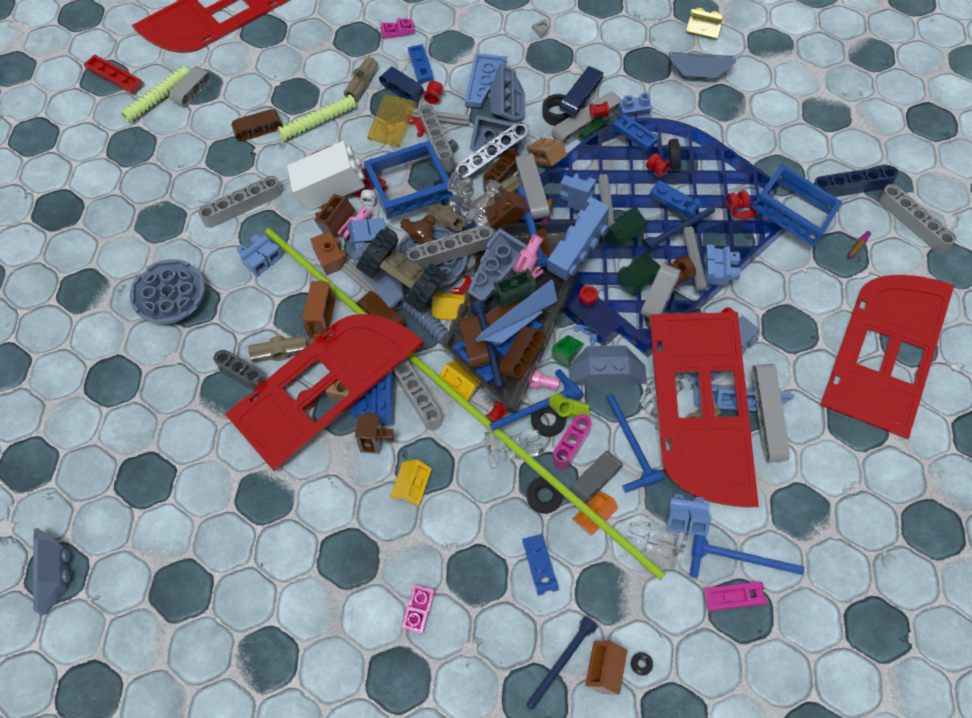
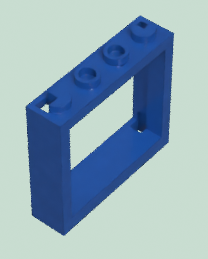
[364,141,453,219]
[751,164,842,247]

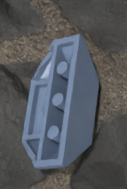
[669,52,736,80]
[490,63,525,121]
[569,345,647,386]
[33,528,70,616]

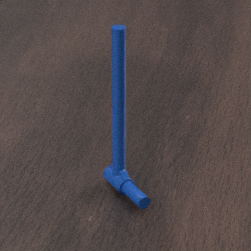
[517,186,549,267]
[489,369,584,431]
[606,394,664,493]
[690,535,804,578]

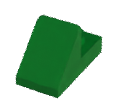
[552,335,584,368]

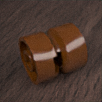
[667,255,697,288]

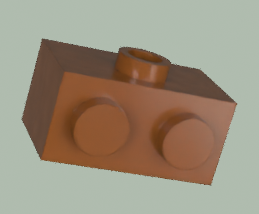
[310,231,347,276]
[585,641,628,695]

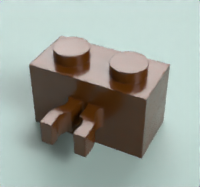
[485,189,530,231]
[314,194,356,237]
[355,413,395,454]

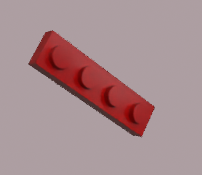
[84,54,143,94]

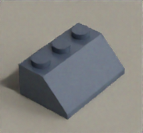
[470,114,529,156]

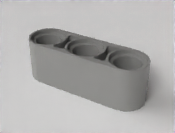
[169,66,212,107]
[641,263,681,318]

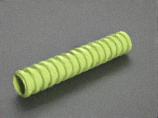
[121,66,189,123]
[278,95,356,141]

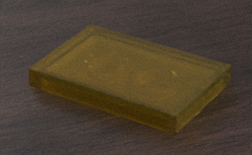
[367,94,416,148]

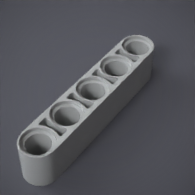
[552,91,622,146]
[419,104,455,172]
[515,153,550,220]
[198,176,282,228]
[879,184,956,254]
[406,225,493,269]
[393,359,442,430]
[751,364,790,463]

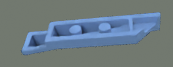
[475,279,557,346]
[693,382,794,411]

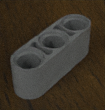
[213,350,265,391]
[569,451,623,504]

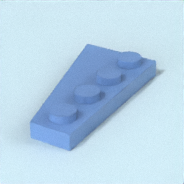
[465,53,507,108]

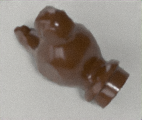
[400,215,436,245]

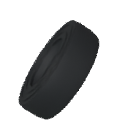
[668,139,681,171]
[531,406,566,437]
[526,477,563,514]

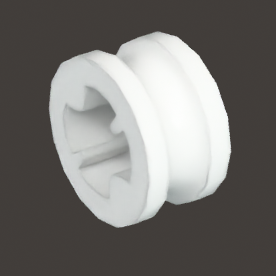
[359,190,376,206]

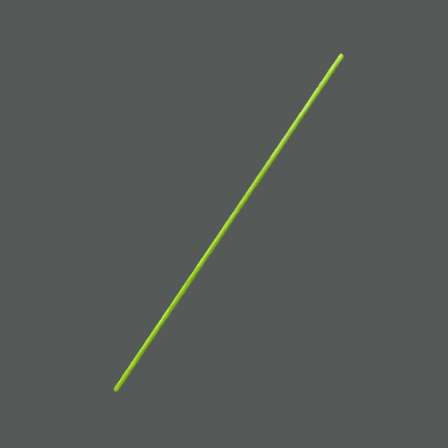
[265,228,666,581]

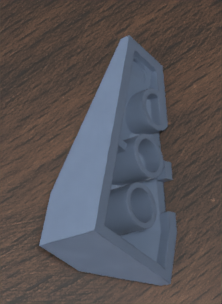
[468,228,527,301]
[350,243,405,309]

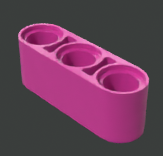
[553,414,592,470]

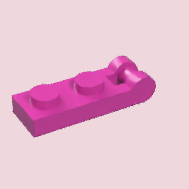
[703,582,768,612]

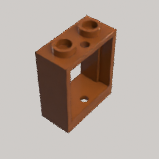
[302,280,335,340]

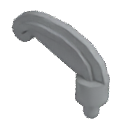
[464,254,475,272]

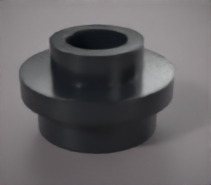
[630,652,653,676]

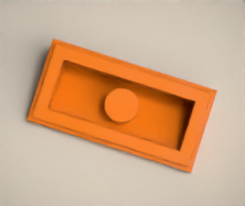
[572,491,618,536]

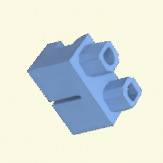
[616,92,653,124]
[560,173,596,211]
[346,218,385,250]
[237,234,283,278]
[704,245,741,285]
[667,494,711,536]

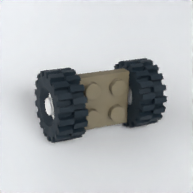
[356,229,447,312]

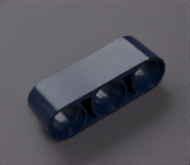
[379,67,425,104]

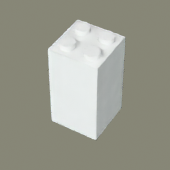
[287,140,365,211]

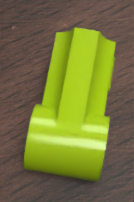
[549,393,590,418]

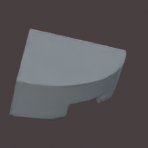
[532,19,548,38]

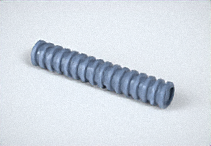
[397,287,455,348]

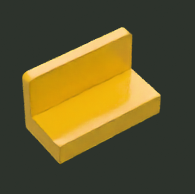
[432,292,471,320]
[440,360,485,401]
[390,459,432,506]

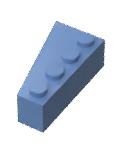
[547,196,609,281]

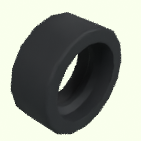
[542,94,571,126]

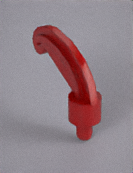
[404,117,424,137]
[732,201,757,219]
[448,275,472,295]

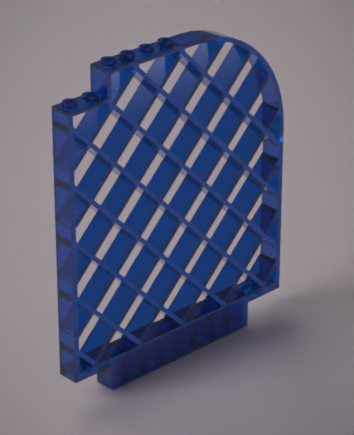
[493,118,786,358]

